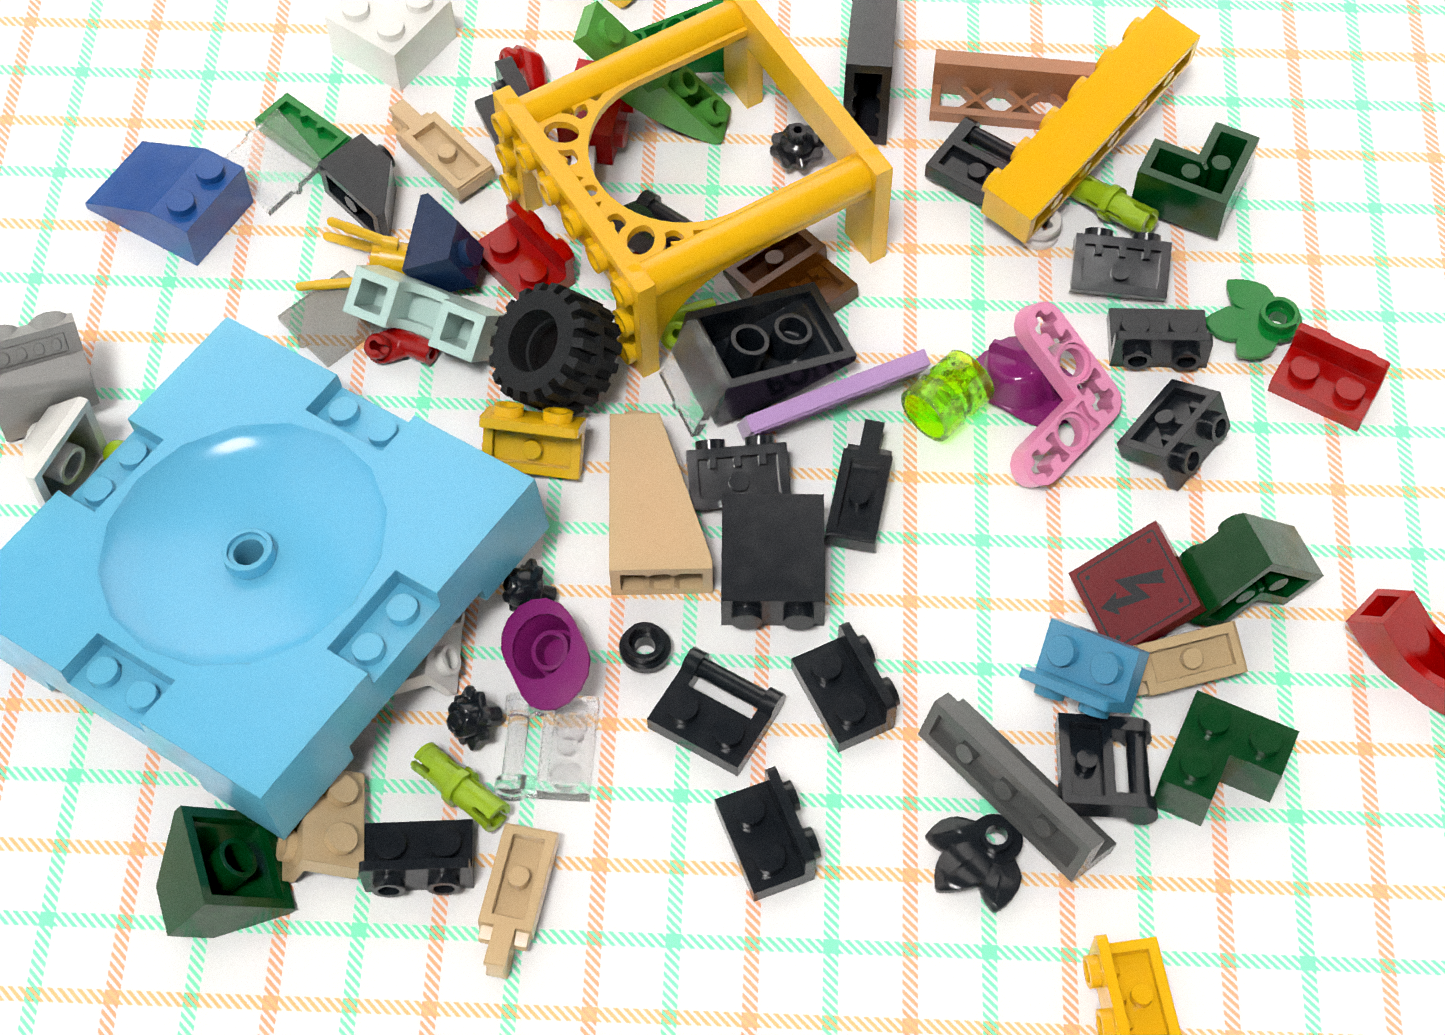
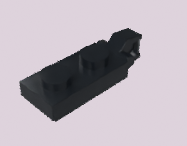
[825,419,893,552]

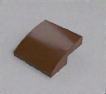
[723,228,858,313]

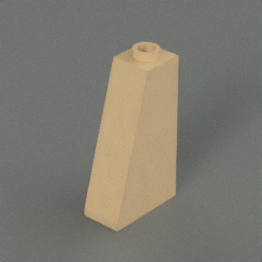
[609,410,713,595]

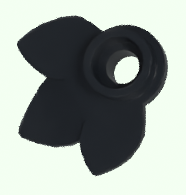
[925,814,1023,913]

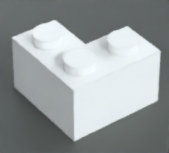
[324,0,457,92]

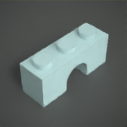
[342,265,505,363]

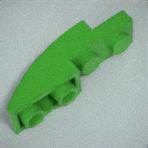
[573,1,731,145]

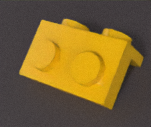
[479,401,586,480]
[1083,934,1182,1035]

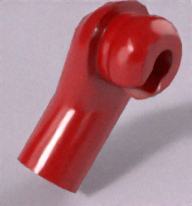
[499,45,548,91]
[364,328,439,365]

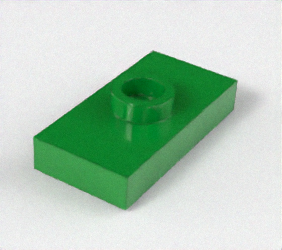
[254,93,352,175]

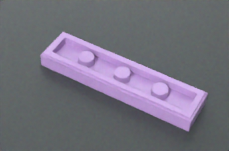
[737,349,931,440]

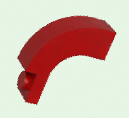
[1346,588,1445,715]

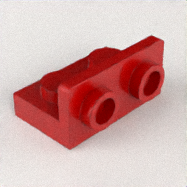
[478,200,575,300]
[1267,323,1391,432]

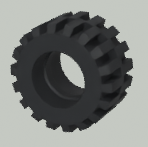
[489,282,622,415]

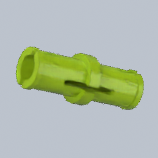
[1069,174,1159,233]
[410,742,510,833]

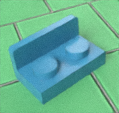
[1019,618,1150,719]

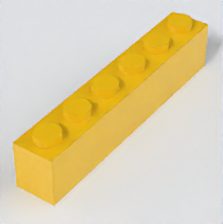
[981,6,1200,244]

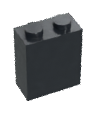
[721,493,825,630]

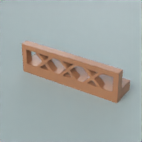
[929,49,1096,130]

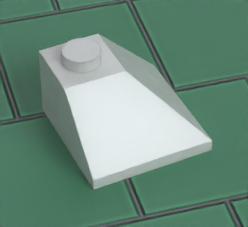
[22,396,107,507]

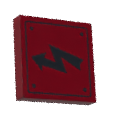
[1068,520,1207,646]

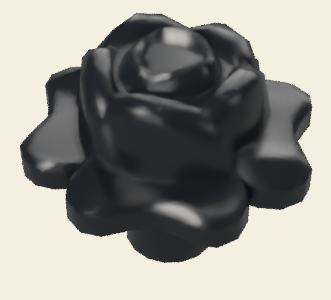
[769,123,824,170]
[502,558,557,612]
[446,685,503,751]

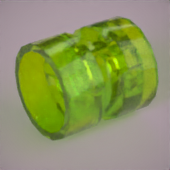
[901,350,995,442]

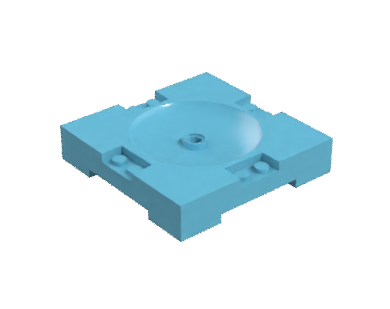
[0,317,550,840]

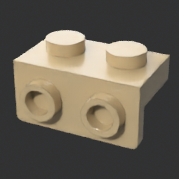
[276,770,365,883]

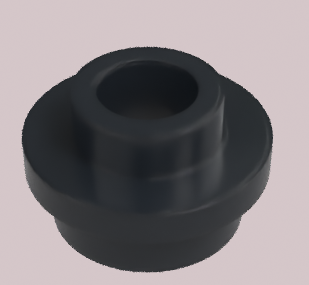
[619,622,671,673]

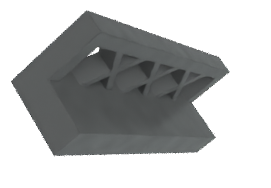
[918,692,1117,882]

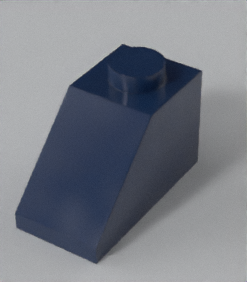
[402,193,484,292]

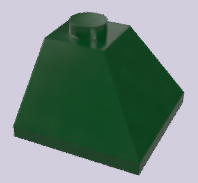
[156,805,295,938]

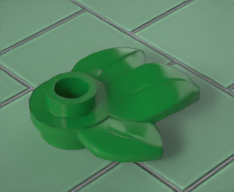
[1206,279,1302,360]

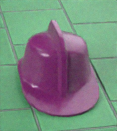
[970,336,1081,427]
[501,598,591,711]

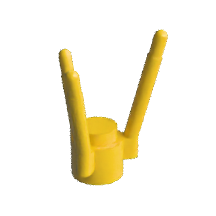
[295,217,408,291]

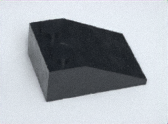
[675,282,857,424]

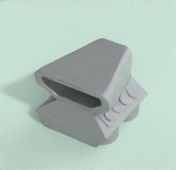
[0,311,100,442]

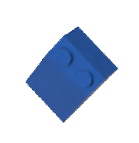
[85,141,253,266]

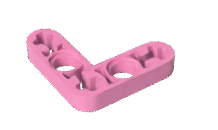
[1010,302,1122,488]

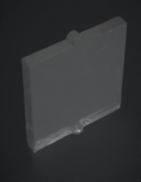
[224,108,322,216]
[659,319,730,437]

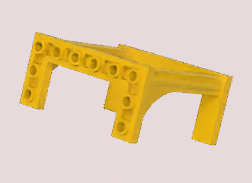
[491,0,893,378]

